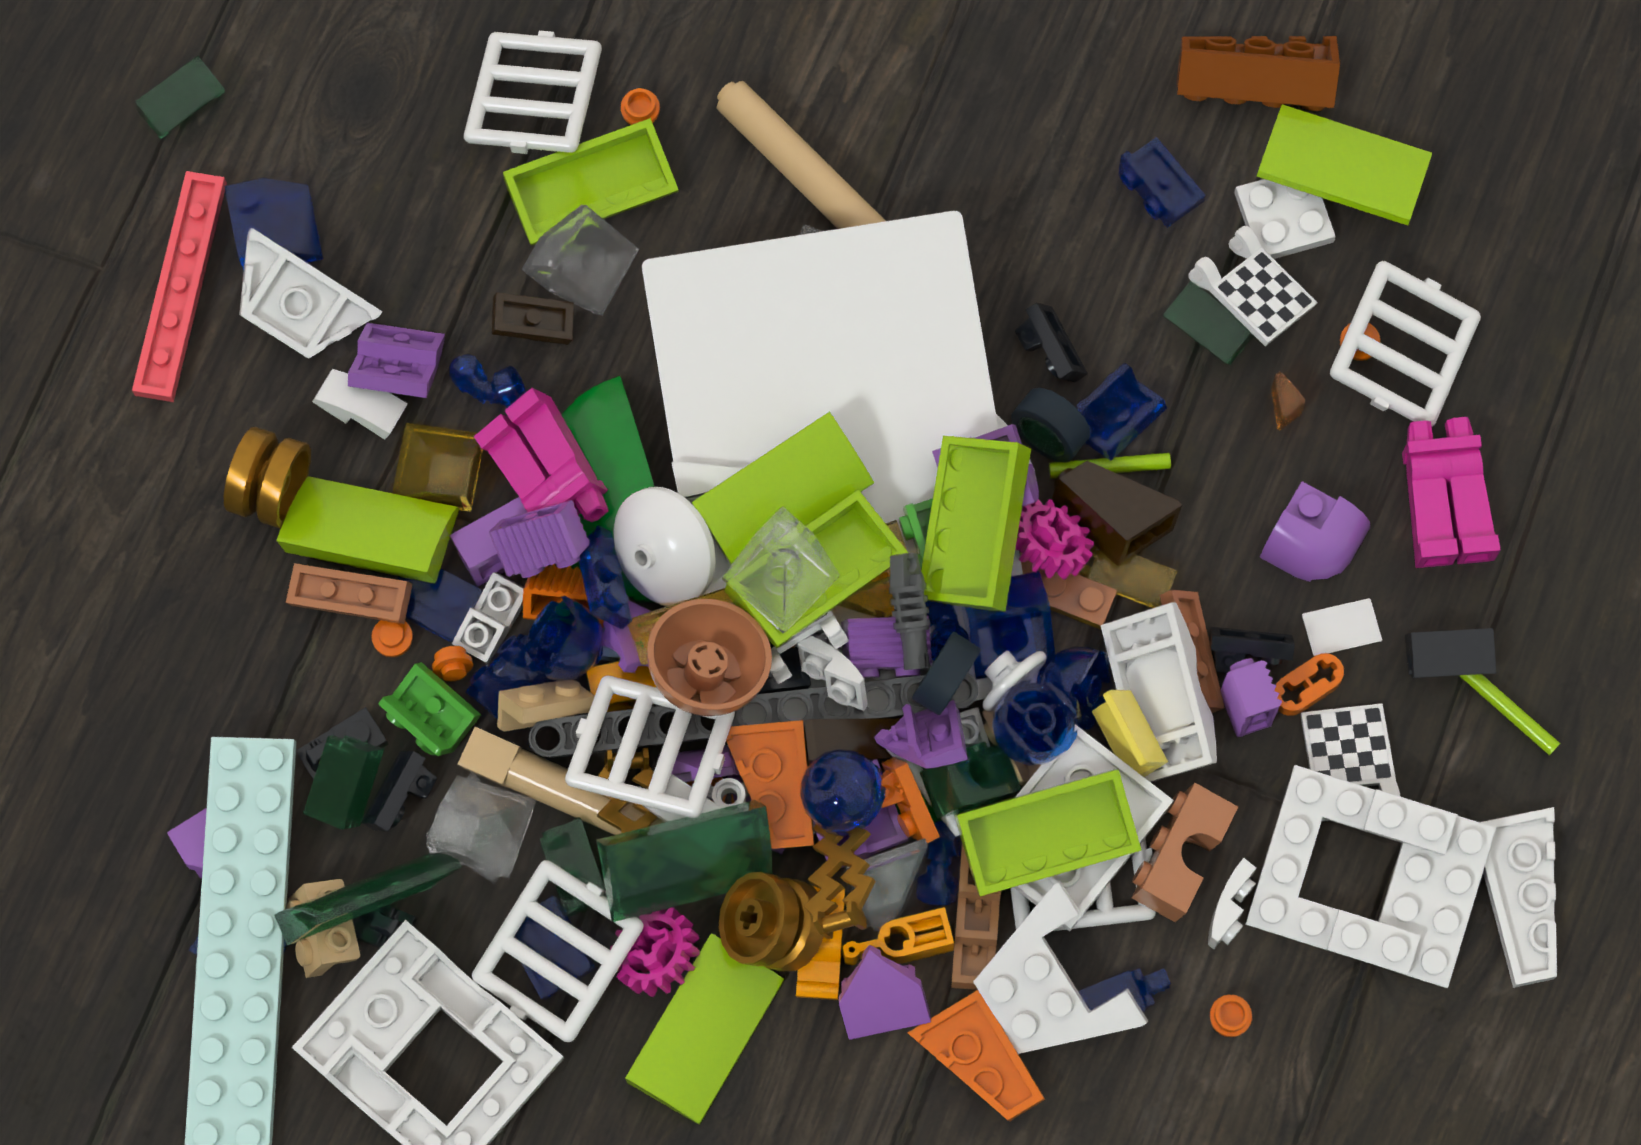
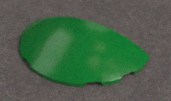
[561,376,655,603]

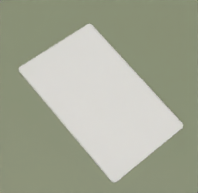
[1302,598,1382,656]

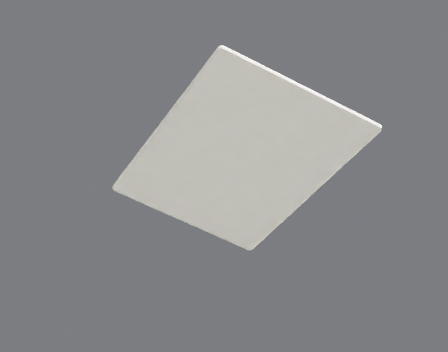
[642,211,1041,725]

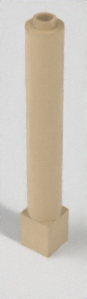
[717,81,886,229]
[458,727,752,887]

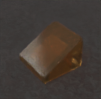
[1271,372,1305,430]

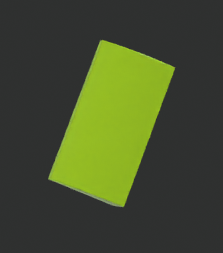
[1257,104,1432,226]
[503,118,679,246]
[692,411,874,573]
[921,435,1031,612]
[276,476,459,584]
[724,489,908,648]
[954,769,1141,896]
[625,933,784,1125]

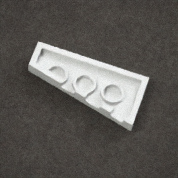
[1480,807,1557,988]

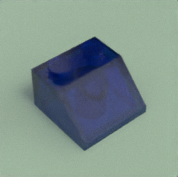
[224,178,323,270]
[961,571,1056,680]

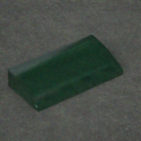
[597,800,772,922]
[274,853,461,946]

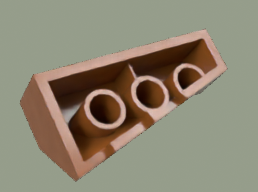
[1177,36,1340,111]

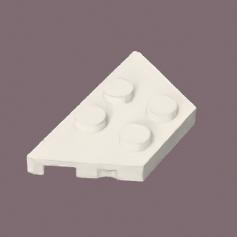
[239,228,382,359]

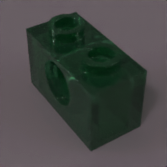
[920,742,1021,819]

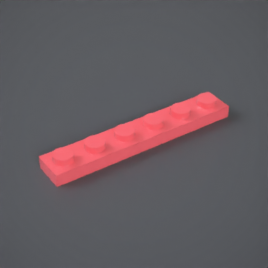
[132,171,227,402]

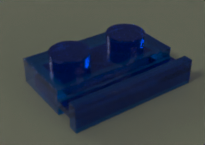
[397,568,483,643]
[514,896,596,1000]

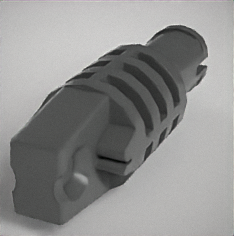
[889,553,931,670]

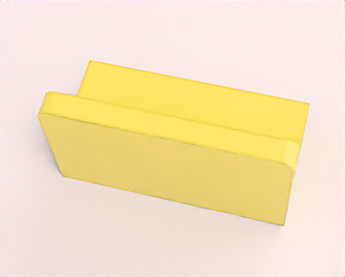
[1092,690,1168,777]

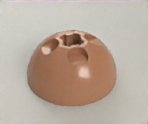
[647,599,772,716]

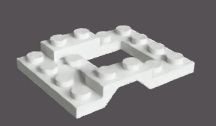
[1245,765,1496,988]
[292,920,564,1145]

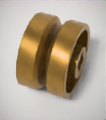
[224,427,311,528]
[719,872,823,971]

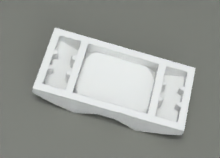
[1100,602,1217,782]

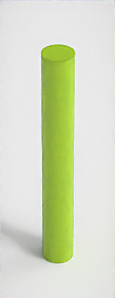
[1049,453,1171,479]
[1460,674,1561,756]

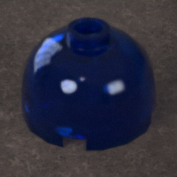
[525,596,603,681]
[1036,646,1111,730]
[992,680,1078,766]
[800,749,886,836]

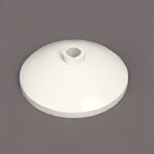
[614,487,716,607]

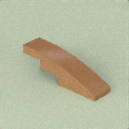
[951,844,1001,990]

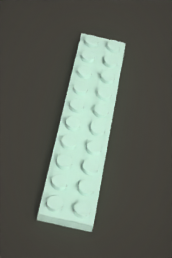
[185,737,296,1145]

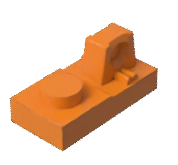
[867,757,940,845]

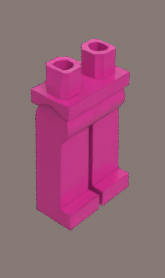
[474,388,609,522]
[1402,417,1501,568]

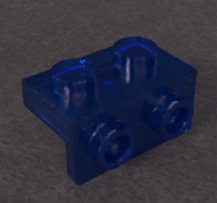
[1118,137,1206,228]
[1076,363,1167,461]
[465,634,565,721]

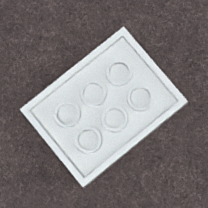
[1013,724,1174,932]

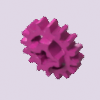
[1015,499,1094,580]
[610,905,700,997]

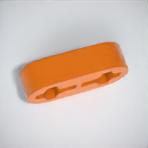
[1274,653,1344,716]

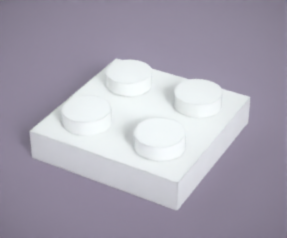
[1234,179,1336,259]

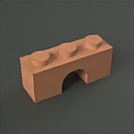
[1131,783,1238,922]

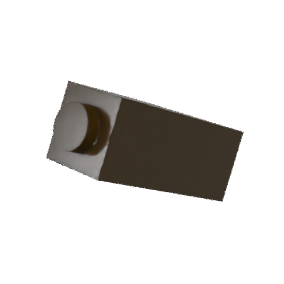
[1052,461,1182,566]
[804,718,901,779]

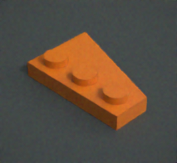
[726,720,814,849]
[908,990,1045,1121]

